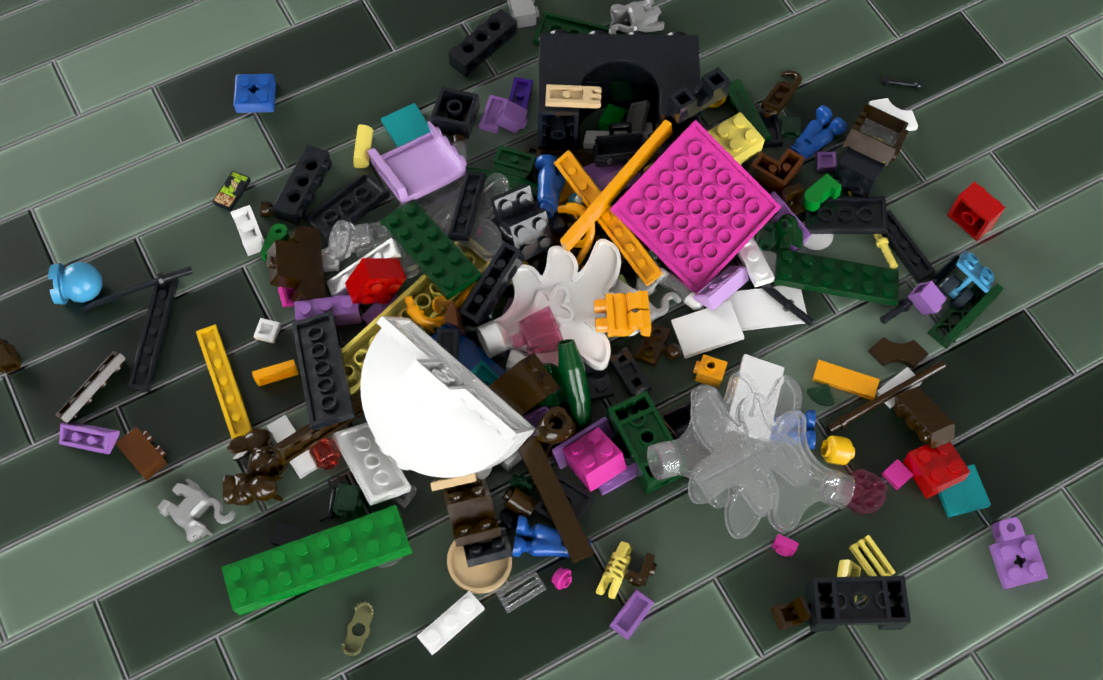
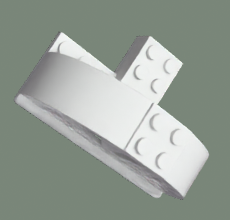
[360,316,536,478]

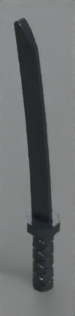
[733,254,815,327]
[880,255,959,324]
[82,266,193,312]

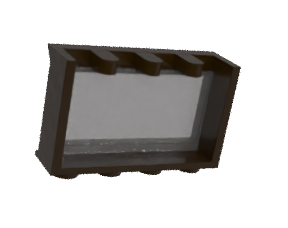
[842,103,909,166]

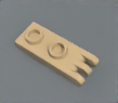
[545,84,602,108]

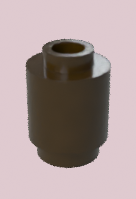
[502,486,536,518]

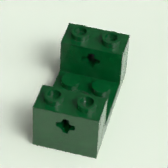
[607,391,688,494]

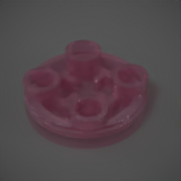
[841,469,887,514]

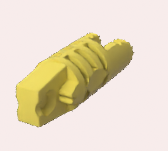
[596,541,632,599]

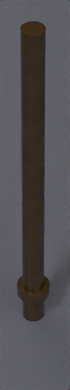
[826,360,946,433]

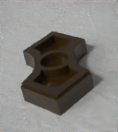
[868,337,929,369]

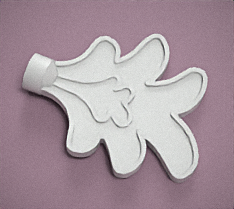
[476,239,639,371]

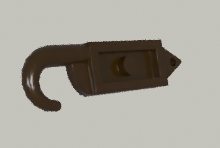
[761,70,802,118]

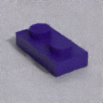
[509,77,533,109]

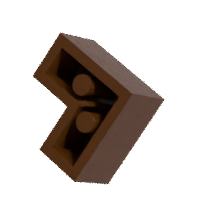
[749,148,805,196]

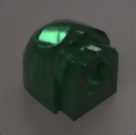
[755,221,778,251]

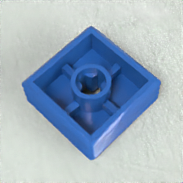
[233,74,276,113]

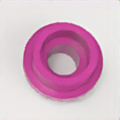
[552,567,572,590]

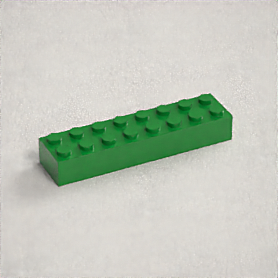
[221,505,413,616]

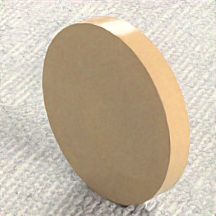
[447,540,512,594]

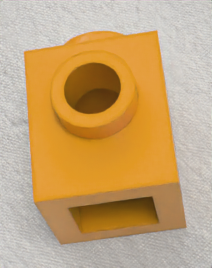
[693,354,728,388]

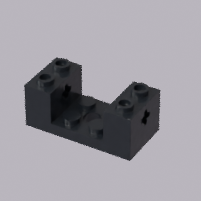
[805,576,911,632]

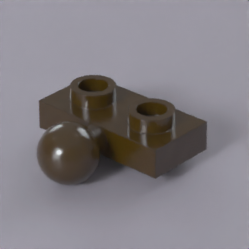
[636,323,681,367]

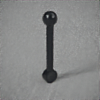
[882,77,922,89]

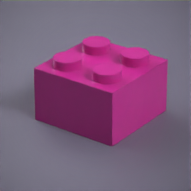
[562,427,627,492]

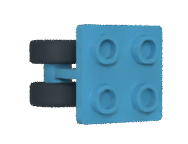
[938,250,995,310]

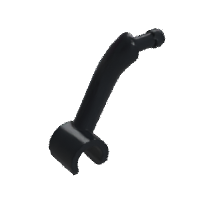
[319,476,343,522]

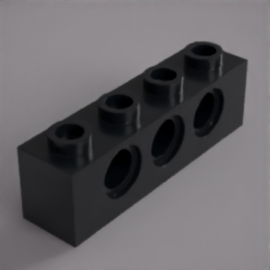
[448,9,517,77]
[273,144,332,225]
[459,241,525,326]

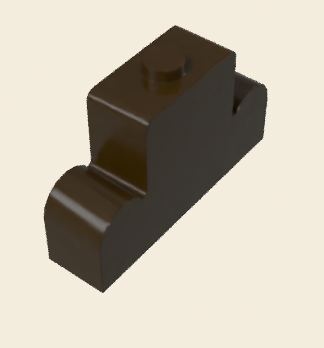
[266,226,326,303]

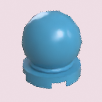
[48,262,103,305]

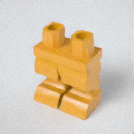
[594,290,651,337]

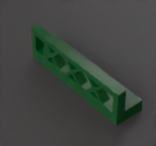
[726,79,771,143]
[927,283,1004,349]

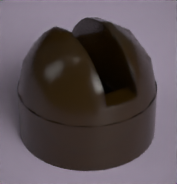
[260,201,274,217]

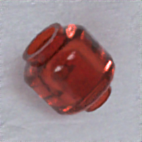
[309,437,341,470]

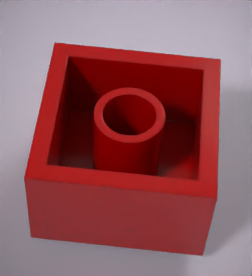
[947,181,1006,241]
[345,258,407,304]
[903,442,970,499]

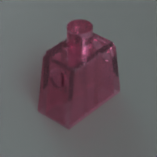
[510,306,563,355]

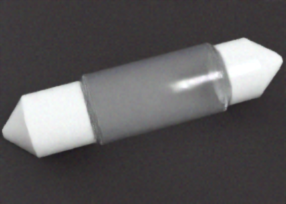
[656,268,704,311]

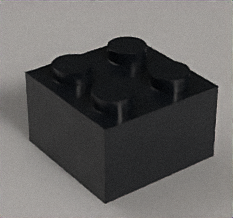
[430,86,480,139]
[833,146,885,196]

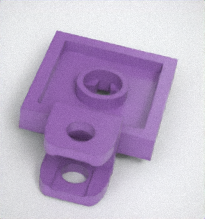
[989,517,1048,590]

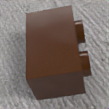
[115,426,168,481]

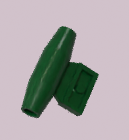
[467,145,538,201]
[538,339,592,426]

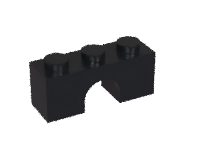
[666,67,731,124]

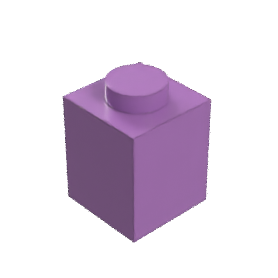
[495,100,528,134]
[908,281,947,315]

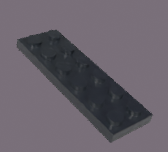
[292,310,355,431]

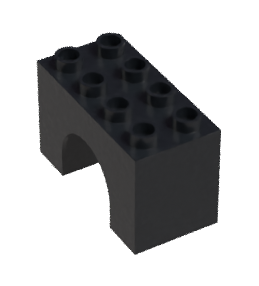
[538,30,702,150]

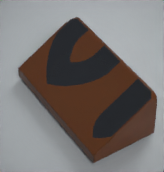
[443,301,467,337]

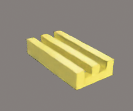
[849,535,896,576]

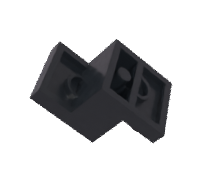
[490,183,554,261]

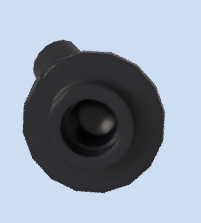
[497,508,518,531]

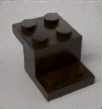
[443,478,501,547]

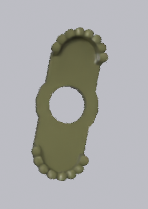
[342,601,374,656]

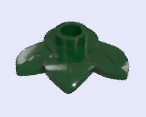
[769,214,803,250]

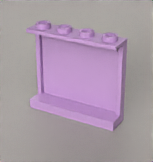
[367,121,467,205]

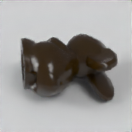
[535,406,578,458]
[227,429,288,478]
[223,472,283,506]

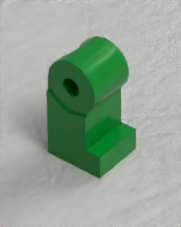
[803,173,842,211]
[260,223,290,262]

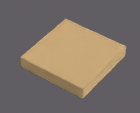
[430,472,478,491]

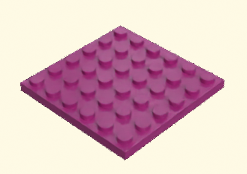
[609,120,781,293]

